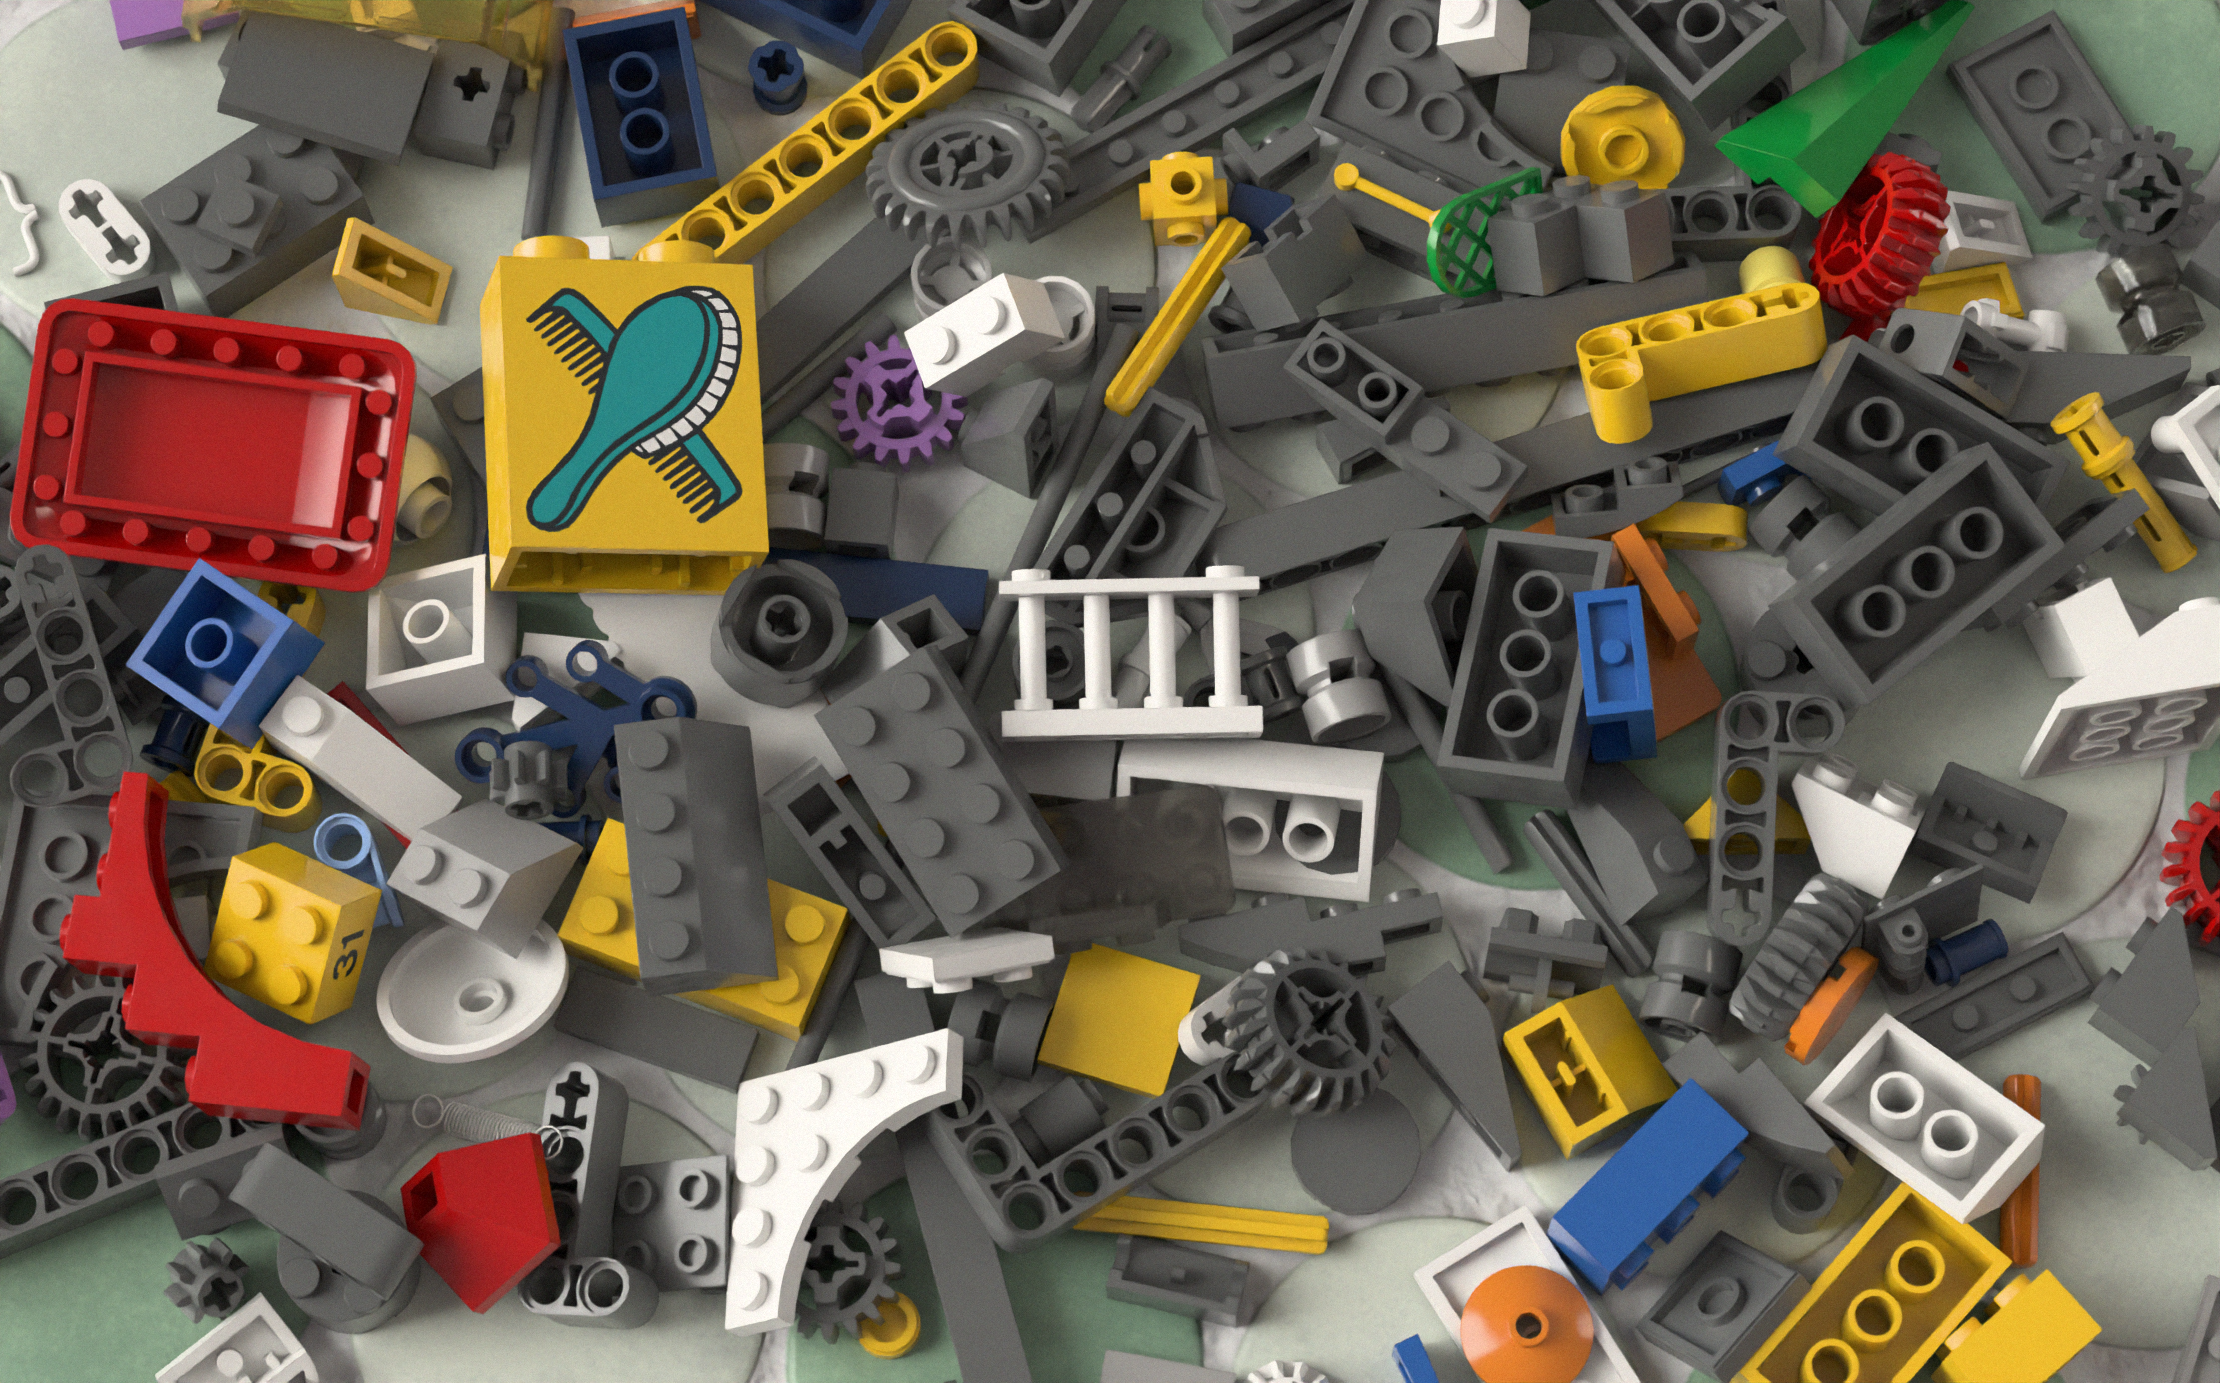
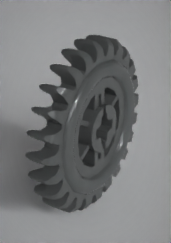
[866,101,1070,250]

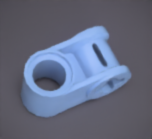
[313,813,405,929]

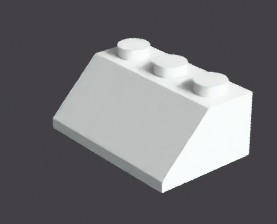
[1803,1012,2046,1224]

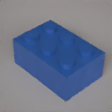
[1546,1078,1749,1296]

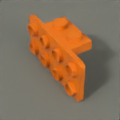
[1522,515,1722,743]

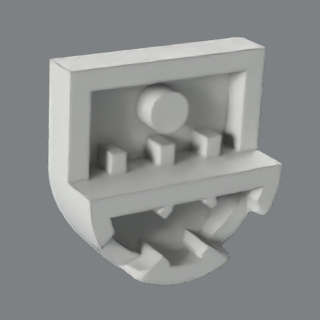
[155,1292,319,1383]

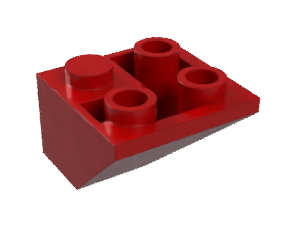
[400,1132,561,1314]

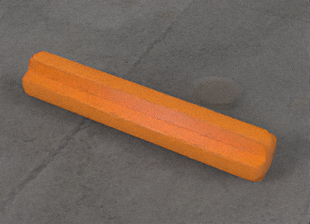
[1999,1074,2041,1269]

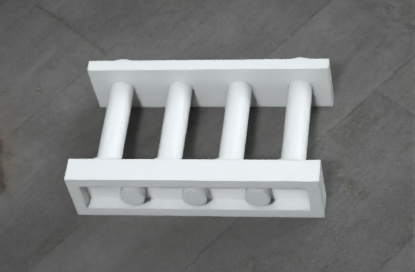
[999,565,1263,743]

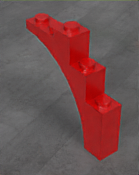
[60,771,371,1131]

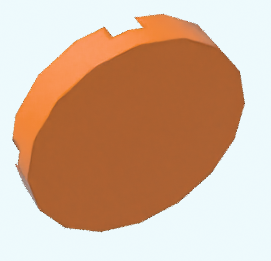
[1784,946,1879,1066]

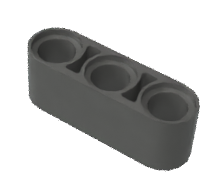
[228,1142,425,1301]

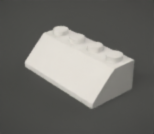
[1113,738,1384,902]

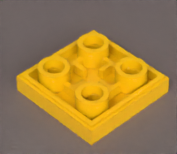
[1038,938,1201,1099]

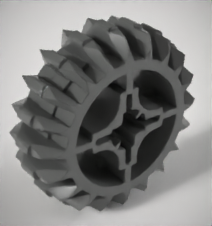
[1729,872,1868,1042]
[1221,945,1397,1122]
[19,975,198,1144]

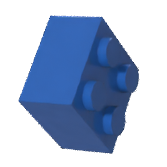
[126,558,325,749]

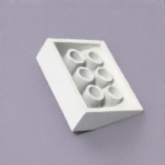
[2018,597,2220,780]

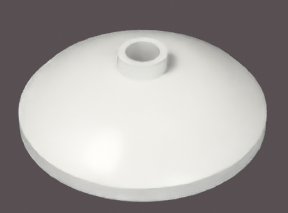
[376,919,569,1063]

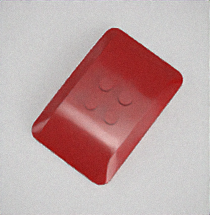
[10,298,417,593]

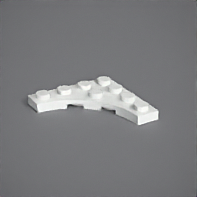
[725,1028,964,1337]

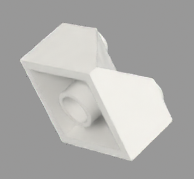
[366,554,517,726]

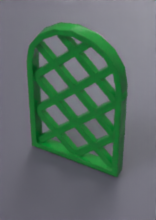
[1427,167,1543,298]

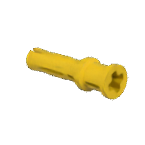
[2051,392,2198,573]

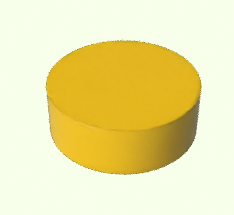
[858,1291,921,1359]

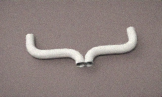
[0,170,39,277]

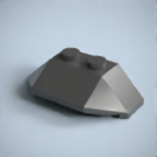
[1033,386,1228,628]

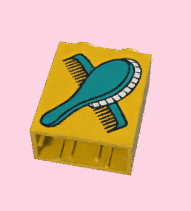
[480,235,769,595]

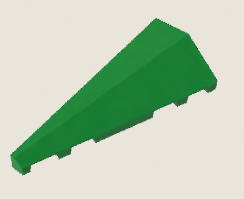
[1714,0,1975,218]

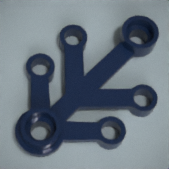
[455,640,697,818]

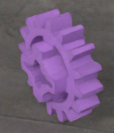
[831,335,968,473]

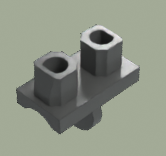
[1483,907,1608,1014]

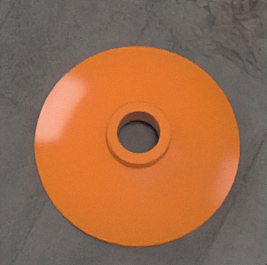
[1460,1265,1594,1383]

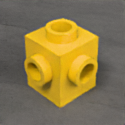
[1139,152,1228,247]

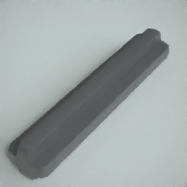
[1523,809,1656,978]

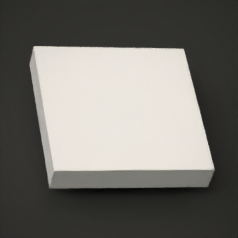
[879,927,1055,993]

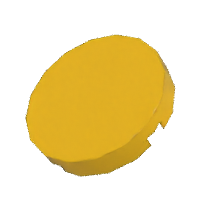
[1560,86,1685,190]

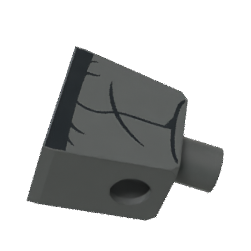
[1868,307,2030,420]

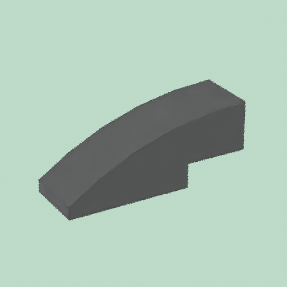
[1662,1031,1856,1180]

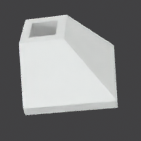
[1791,751,1927,900]

